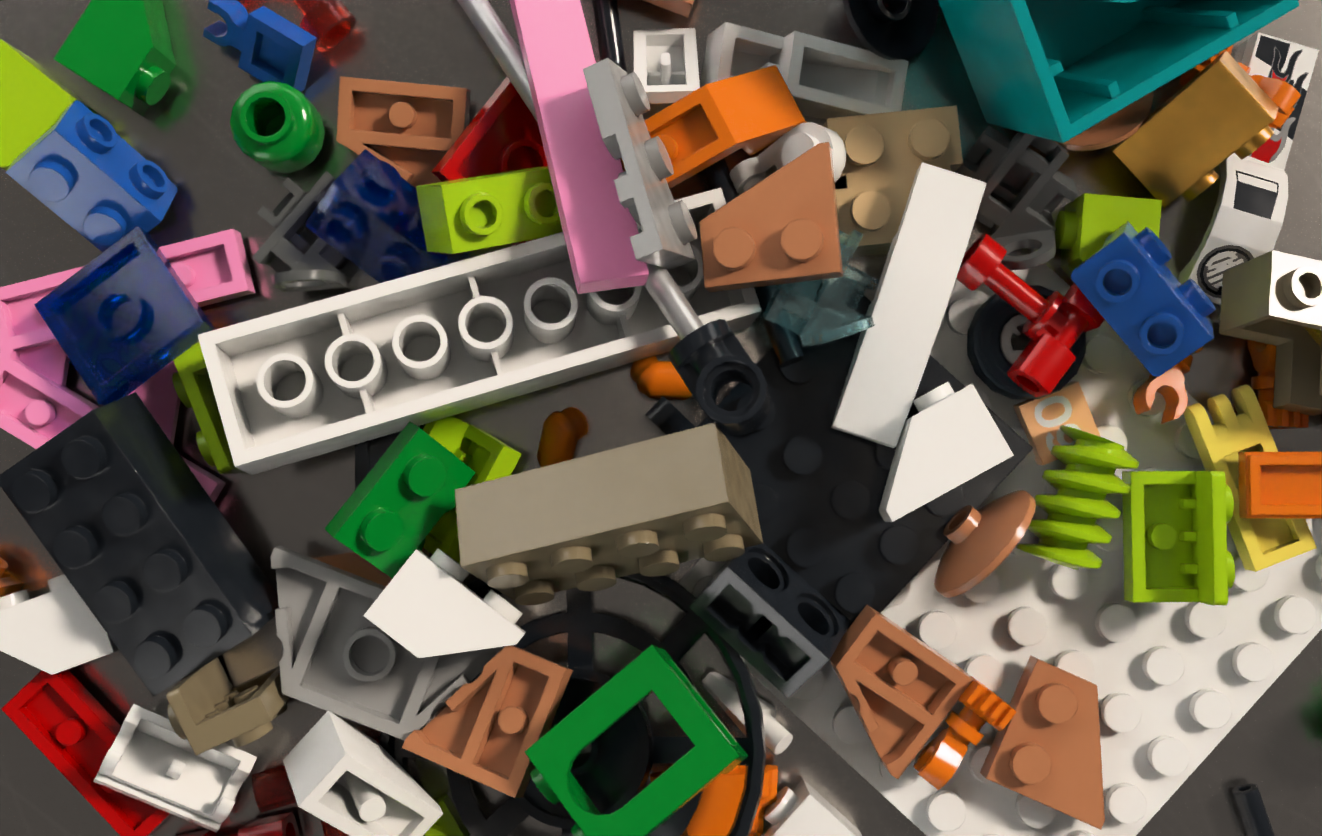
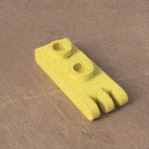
[1184,384,1317,572]

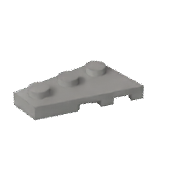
[583,58,697,270]

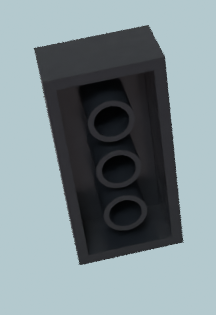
[0,392,279,697]

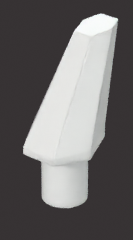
[702,672,793,755]

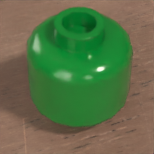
[230,81,325,173]

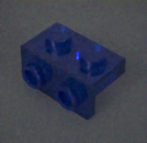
[306,149,449,283]

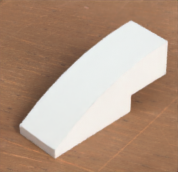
[700,22,909,119]

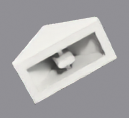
[633,28,700,120]

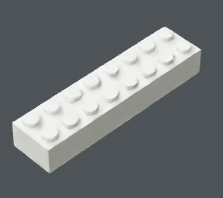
[198,187,762,475]

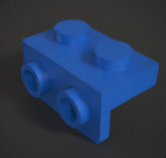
[5,100,178,259]
[1071,221,1216,377]

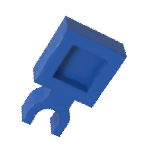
[203,0,317,92]

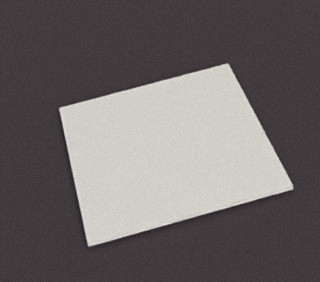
[678,248,1322,836]

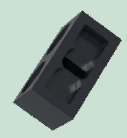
[689,542,851,698]

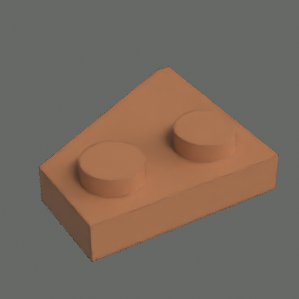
[336,76,471,189]
[699,142,843,293]
[830,604,973,779]
[402,645,573,798]
[980,655,1105,830]

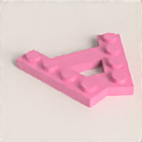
[0,229,255,502]

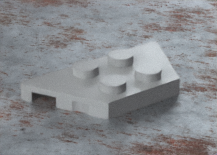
[270,546,505,741]

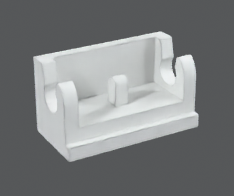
[93,704,257,832]

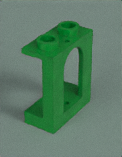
[525,645,748,836]

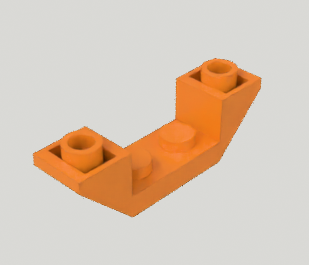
[620,65,807,189]

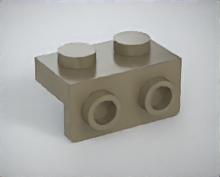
[166,657,290,756]

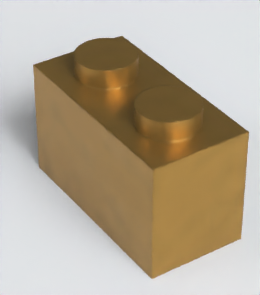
[1112,50,1279,208]

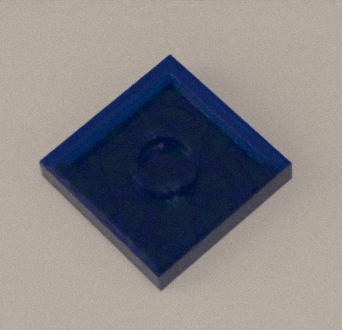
[34,226,215,405]

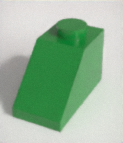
[53,0,176,117]

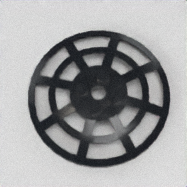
[379,573,766,836]

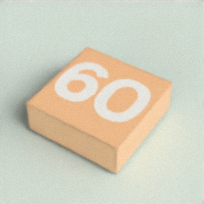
[1013,381,1101,465]

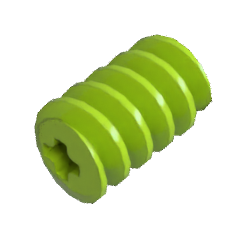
[1016,425,1140,570]

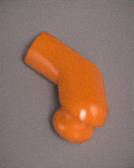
[630,356,692,400]
[537,407,589,467]

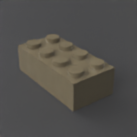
[455,423,763,605]

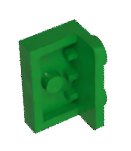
[325,421,476,579]

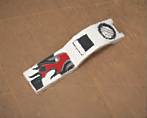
[1178,32,1319,319]

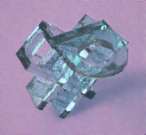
[762,229,879,346]

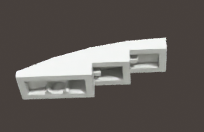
[831,162,987,448]

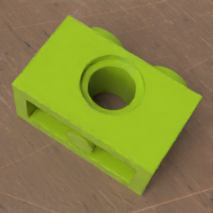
[416,166,563,254]

